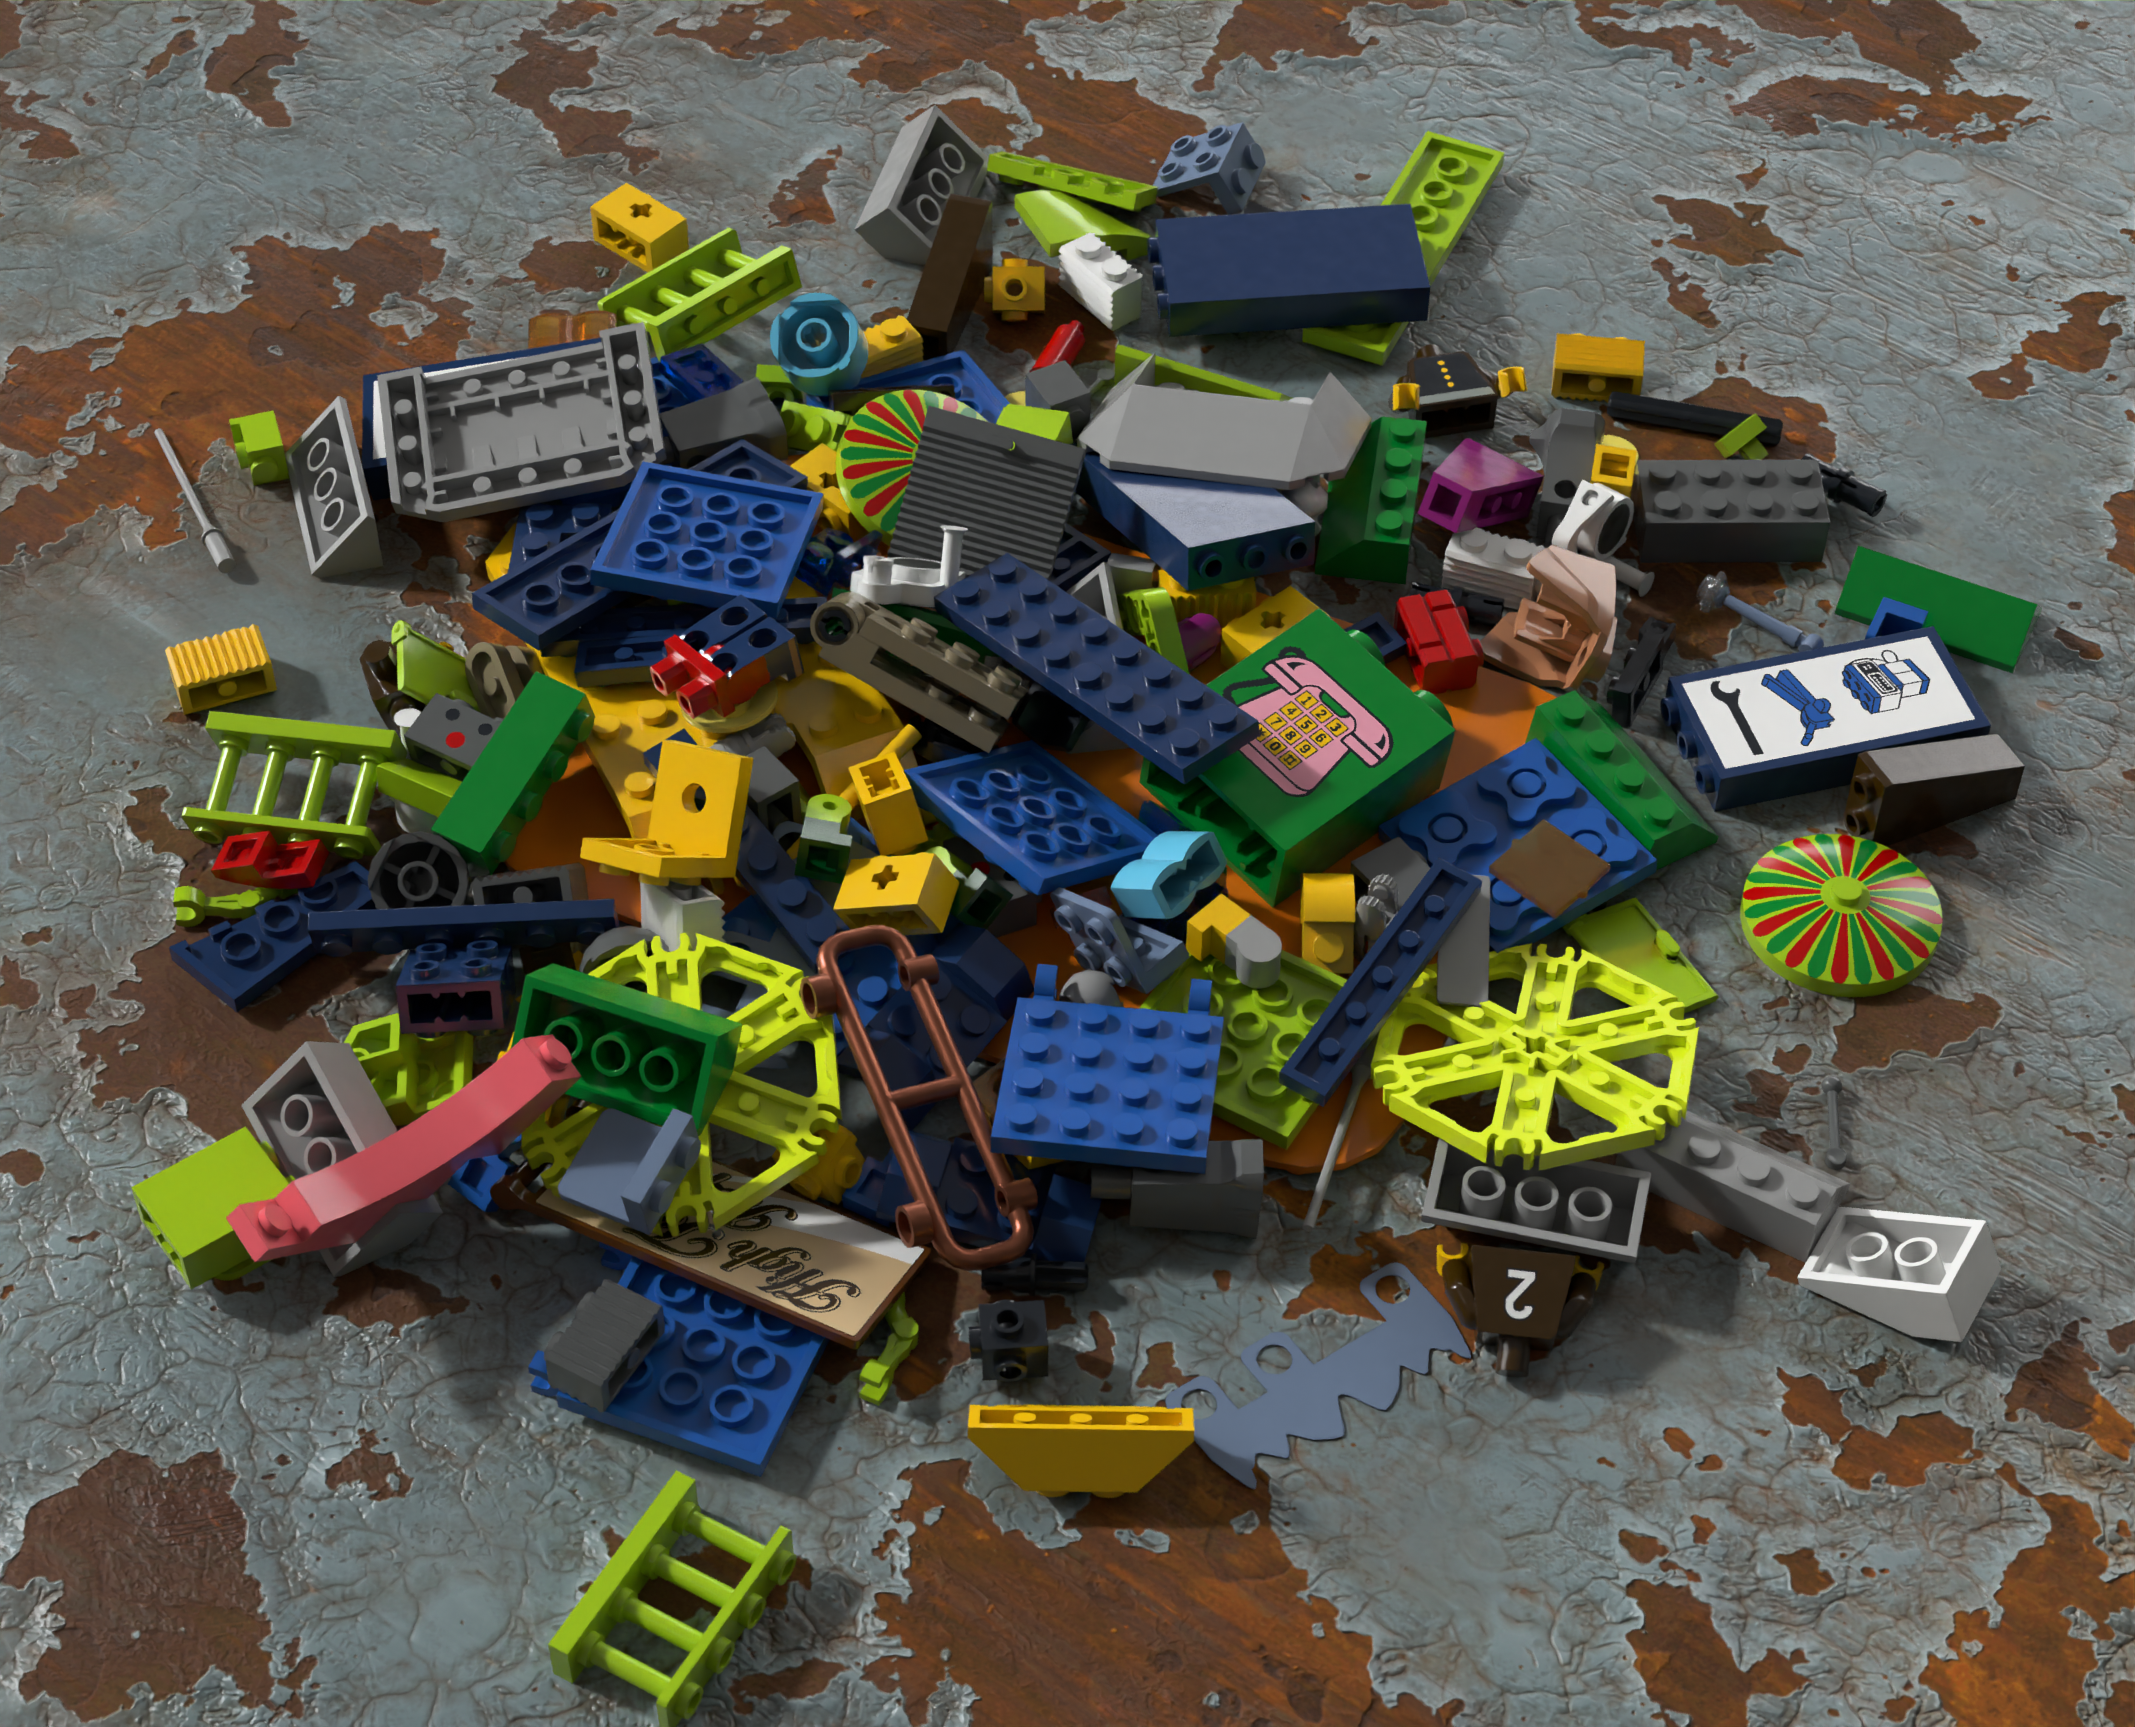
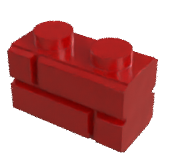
[1394,589,1484,695]

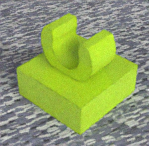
[756,364,804,403]
[1714,414,1768,460]

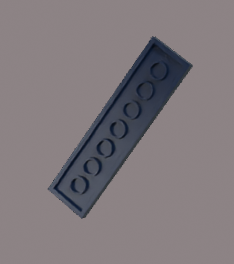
[472,439,808,651]
[934,553,1260,785]

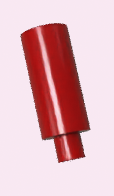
[1030,320,1085,372]

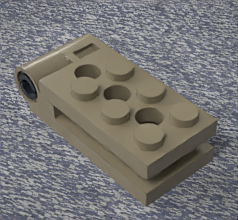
[810,592,1029,753]

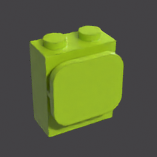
[131,1126,296,1290]

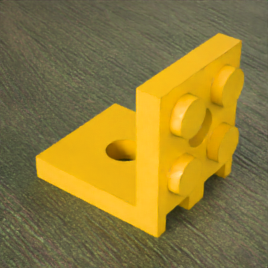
[580,740,754,886]

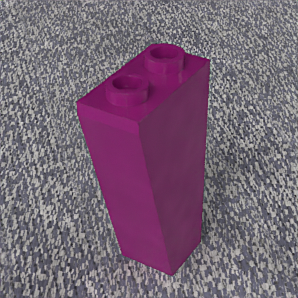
[1418,438,1544,533]

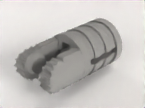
[707,713,797,758]
[1353,873,1399,962]

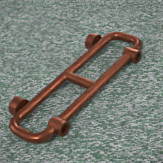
[800,925,1038,1271]

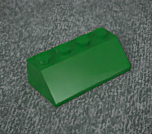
[1315,416,1427,584]
[430,671,595,877]
[1525,690,1719,870]
[511,963,743,1136]

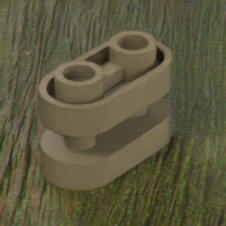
[465,642,545,719]

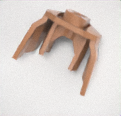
[1480,545,1617,692]

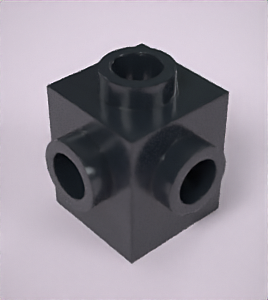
[969,1300,1048,1382]

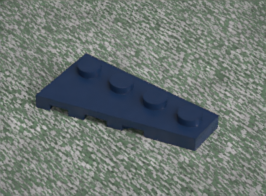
[169,861,376,1013]

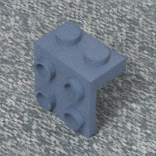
[1153,122,1266,215]
[1050,887,1190,994]
[558,1108,701,1235]

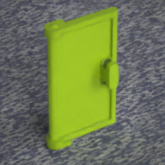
[391,620,480,712]
[1562,898,1719,1013]

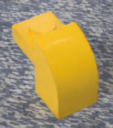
[1300,873,1355,974]

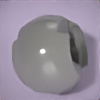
[1059,969,1123,1007]

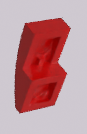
[211,831,329,889]

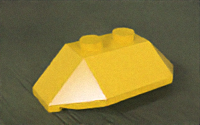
[968,1405,1194,1498]

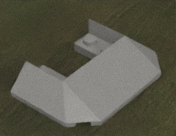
[1077,353,1372,490]

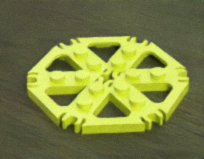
[521,933,842,1237]
[1371,943,1699,1171]

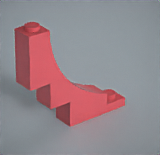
[226,1034,582,1262]

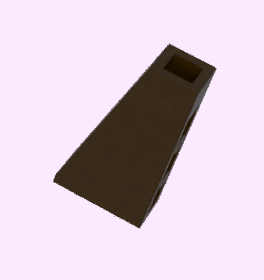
[907,193,993,361]
[1843,734,2025,847]

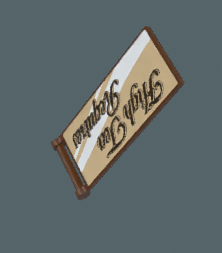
[490,1098,931,1349]

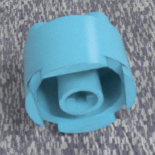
[770,293,868,396]

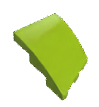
[1015,190,1152,261]
[344,1013,473,1126]

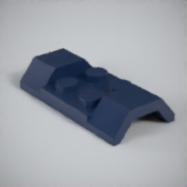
[837,923,1034,1131]
[875,1130,1102,1262]

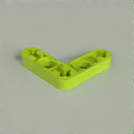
[1116,587,1189,674]

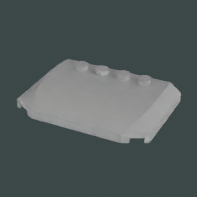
[377,322,667,522]

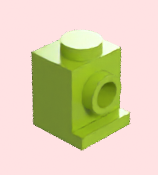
[229,410,289,486]

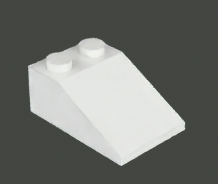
[1797,1207,2001,1342]

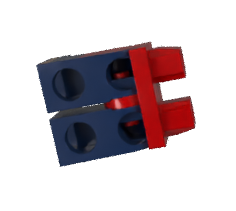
[650,594,805,719]

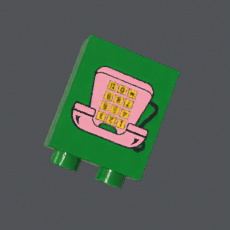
[1139,608,1456,908]

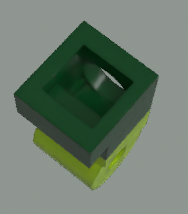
[794,794,853,884]
[926,846,1013,929]

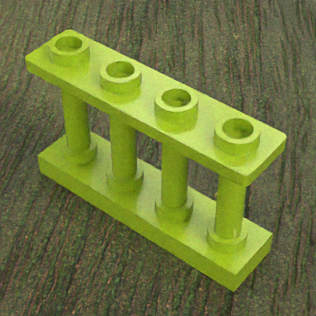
[597,228,802,365]
[181,711,407,859]
[548,1470,797,1727]

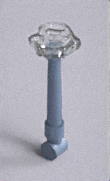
[1695,571,1824,652]

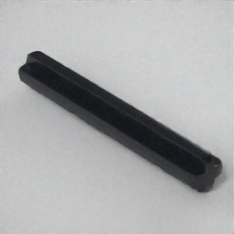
[1607,391,1783,445]

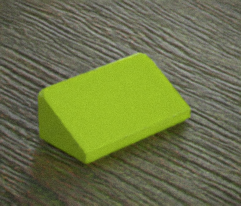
[376,758,462,817]

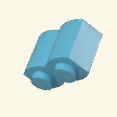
[1111,831,1227,919]

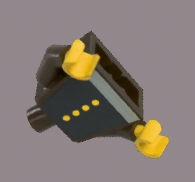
[1388,344,1527,438]

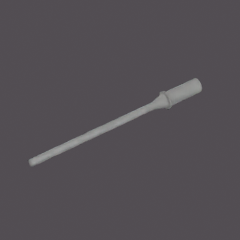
[154,428,236,573]
[1302,1031,1380,1232]

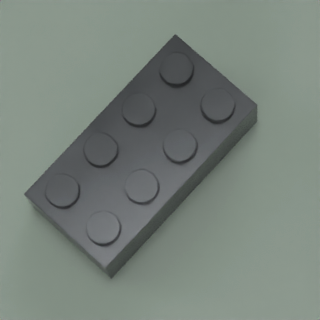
[1631,459,1830,563]

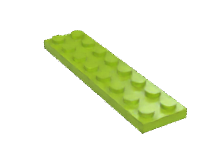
[1302,131,1505,366]

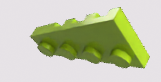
[987,151,1158,212]

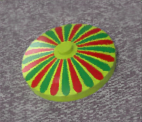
[836,390,988,546]
[1740,834,1943,997]

